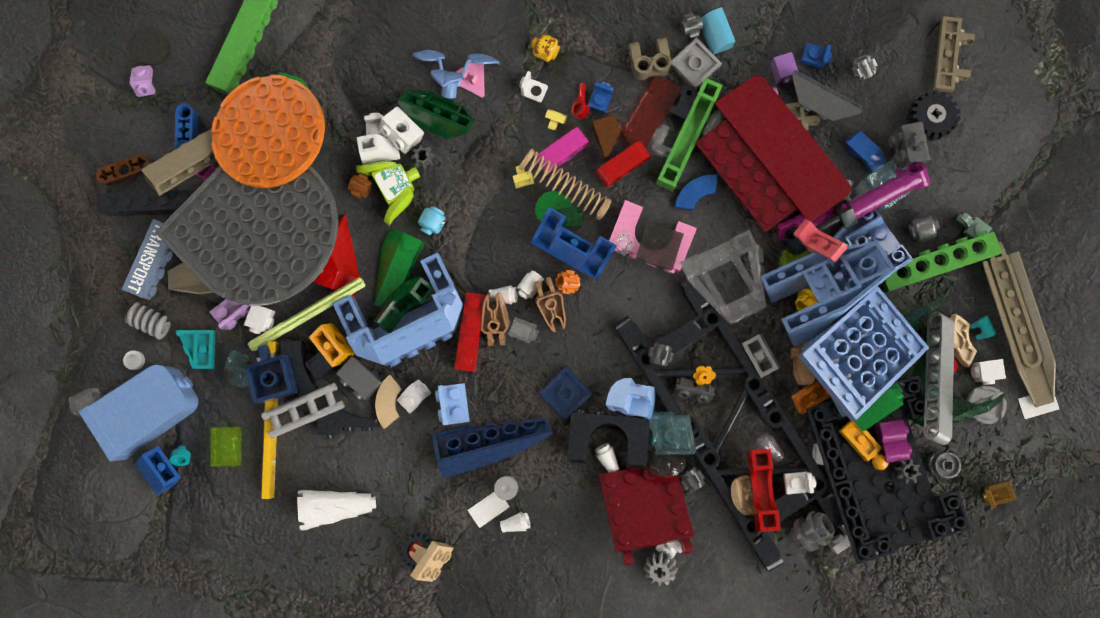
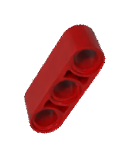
[595,141,651,188]

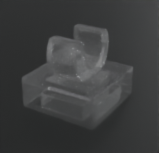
[612,229,638,257]

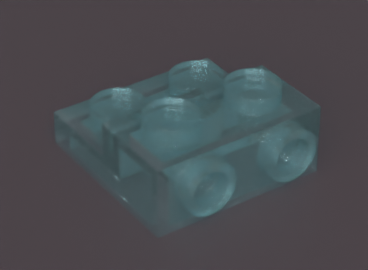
[649,412,696,455]

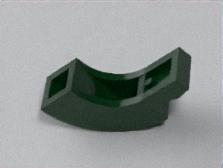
[374,277,434,333]

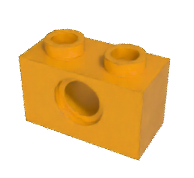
[309,323,355,367]

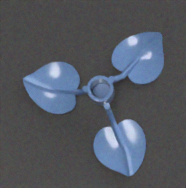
[412,50,500,98]

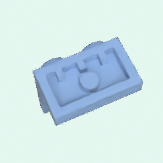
[435,383,470,425]

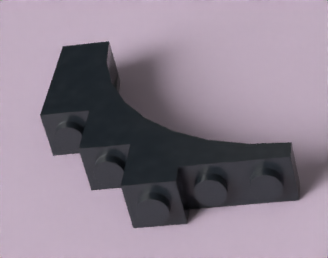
[280,341,379,439]

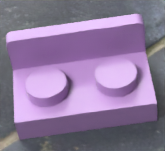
[210,299,251,330]

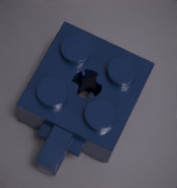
[245,345,298,404]

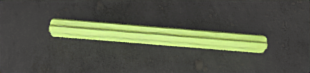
[248,278,365,351]

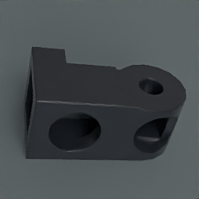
[667,85,697,124]

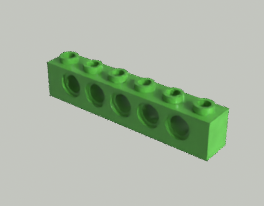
[881,230,1002,293]

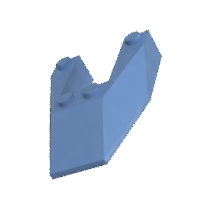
[760,241,896,346]

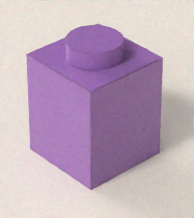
[770,52,798,85]

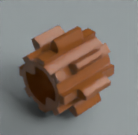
[348,174,373,199]

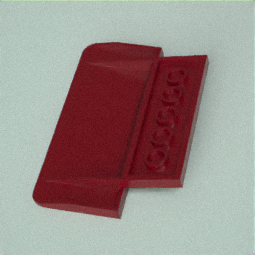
[695,76,851,233]

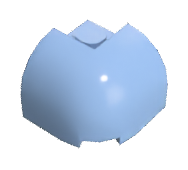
[606,378,655,422]

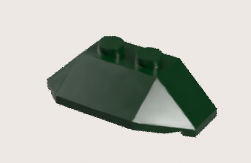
[398,89,475,139]

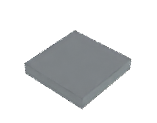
[671,37,722,89]

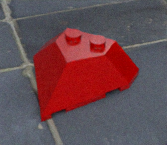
[313,214,360,297]

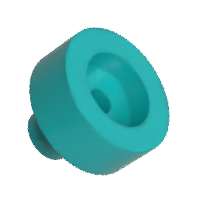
[169,446,191,466]

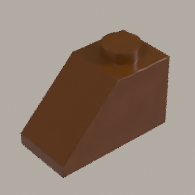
[592,115,622,161]

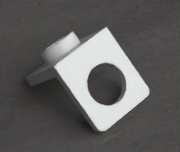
[519,71,548,103]

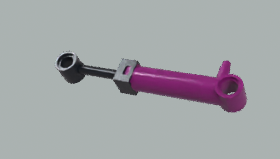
[783,162,930,255]

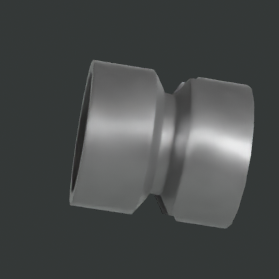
[925,451,961,478]

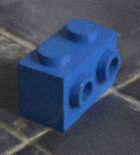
[135,446,181,496]

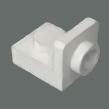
[364,113,386,137]
[783,471,816,494]
[828,525,850,554]
[656,541,682,559]

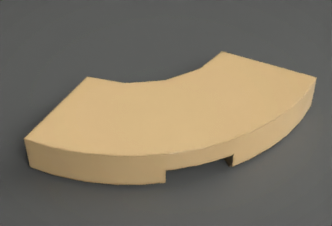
[950,314,977,367]
[375,375,403,429]

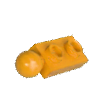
[839,420,889,470]

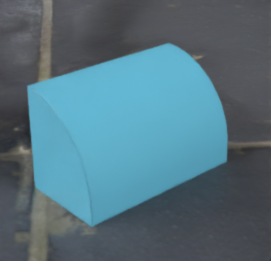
[701,7,735,55]

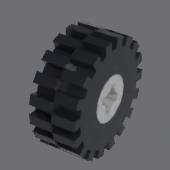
[906,90,960,141]

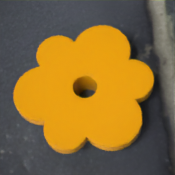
[693,366,716,385]

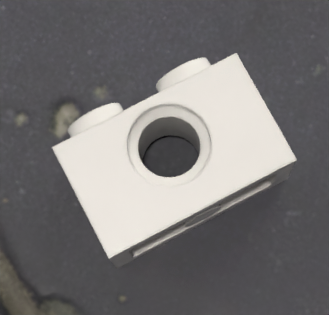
[378,106,424,154]

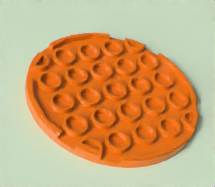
[211,75,325,188]

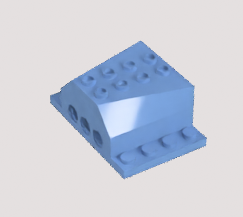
[799,286,929,421]

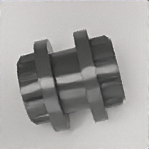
[791,511,835,552]

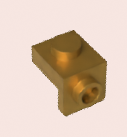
[983,480,1017,509]

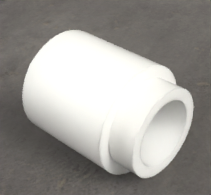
[516,271,544,300]

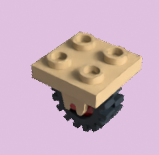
[400,533,454,582]

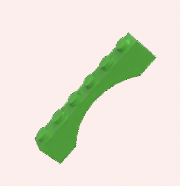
[656,78,723,192]

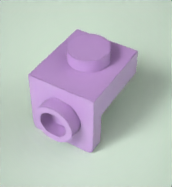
[130,65,155,97]

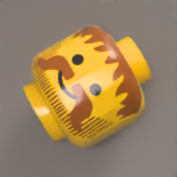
[531,34,560,62]

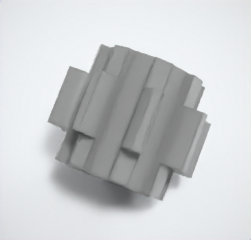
[852,54,878,80]

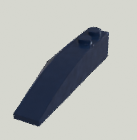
[432,418,552,478]

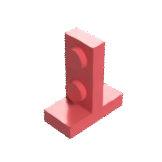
[793,219,847,262]

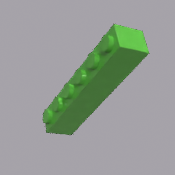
[205,0,278,95]

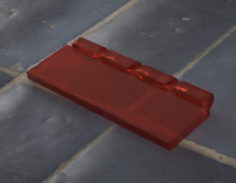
[621,76,682,148]

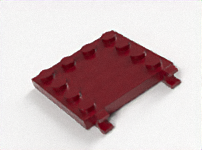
[598,461,694,566]

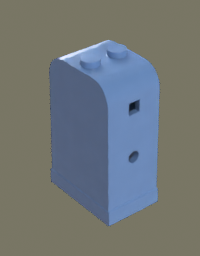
[79,365,198,461]

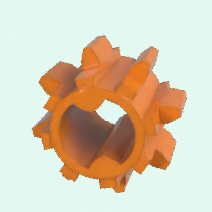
[555,270,580,294]

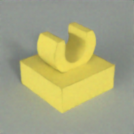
[545,109,567,130]
[513,166,534,189]

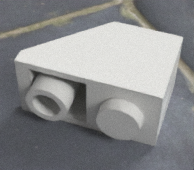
[357,134,400,165]

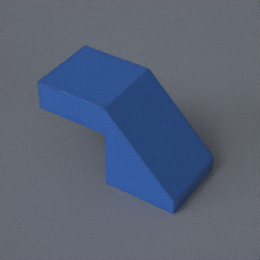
[845,130,887,175]

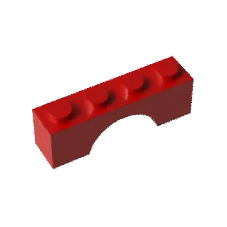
[454,292,486,373]
[747,449,781,532]

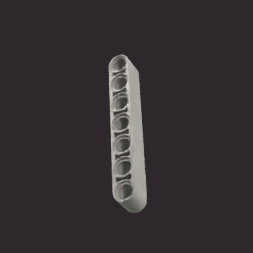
[924,312,955,445]

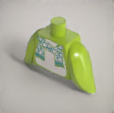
[356,161,420,226]

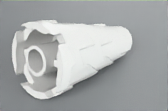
[297,490,376,530]

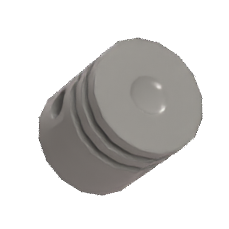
[494,475,519,500]

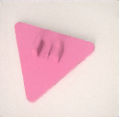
[456,63,485,98]

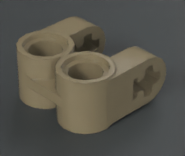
[628,38,671,80]

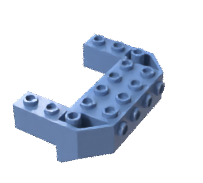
[333,253,464,367]

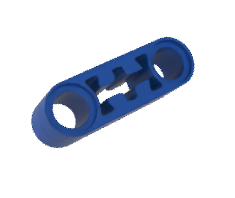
[175,103,199,150]

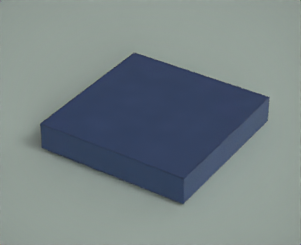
[538,366,593,421]

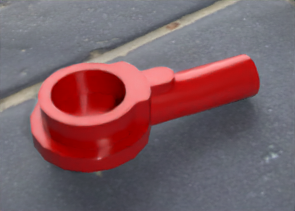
[571,83,590,120]

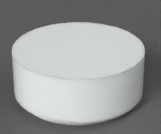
[123,351,145,370]

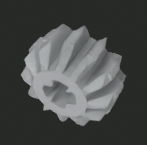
[643,551,678,586]

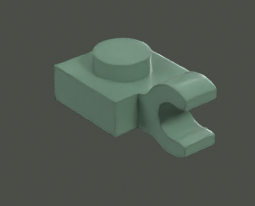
[956,212,992,239]

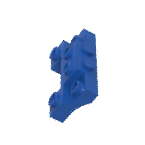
[531,207,617,281]

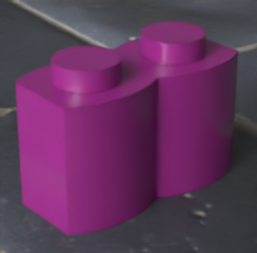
[875,419,912,463]

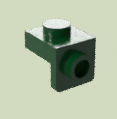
[554,206,584,228]

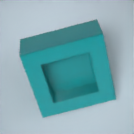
[970,315,996,340]

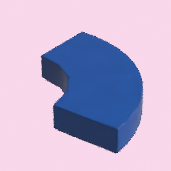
[674,175,718,210]

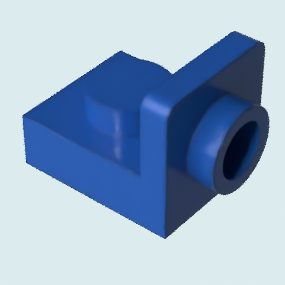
[800,43,833,69]
[588,82,614,114]

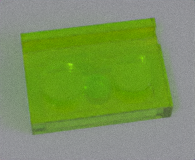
[210,427,241,467]

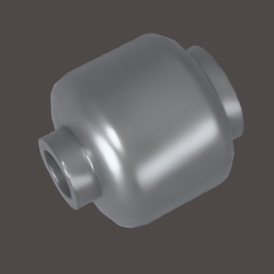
[908,214,940,242]

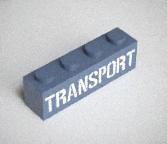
[122,219,173,300]

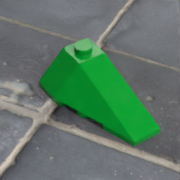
[374,229,425,308]

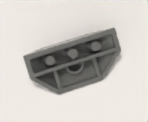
[793,69,862,121]

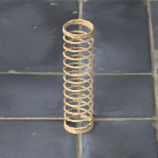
[519,148,611,220]

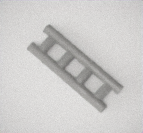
[261,382,345,439]

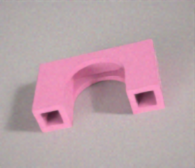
[609,200,697,274]

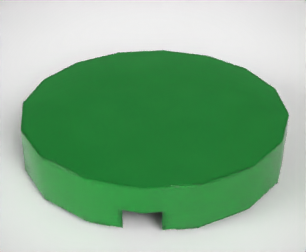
[535,191,573,223]

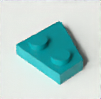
[176,330,216,369]

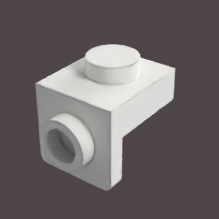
[397,380,431,413]

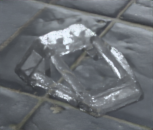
[679,230,766,324]

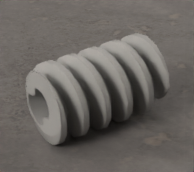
[125,302,171,340]

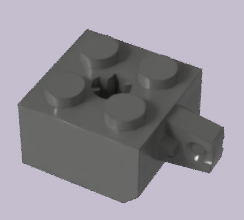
[888,122,931,170]

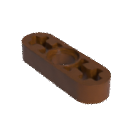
[96,154,152,185]

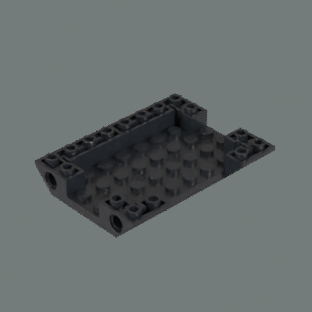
[806,375,972,564]

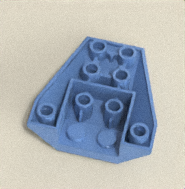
[833,209,913,271]

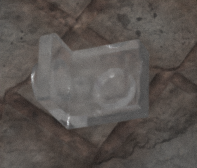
[652,124,672,157]

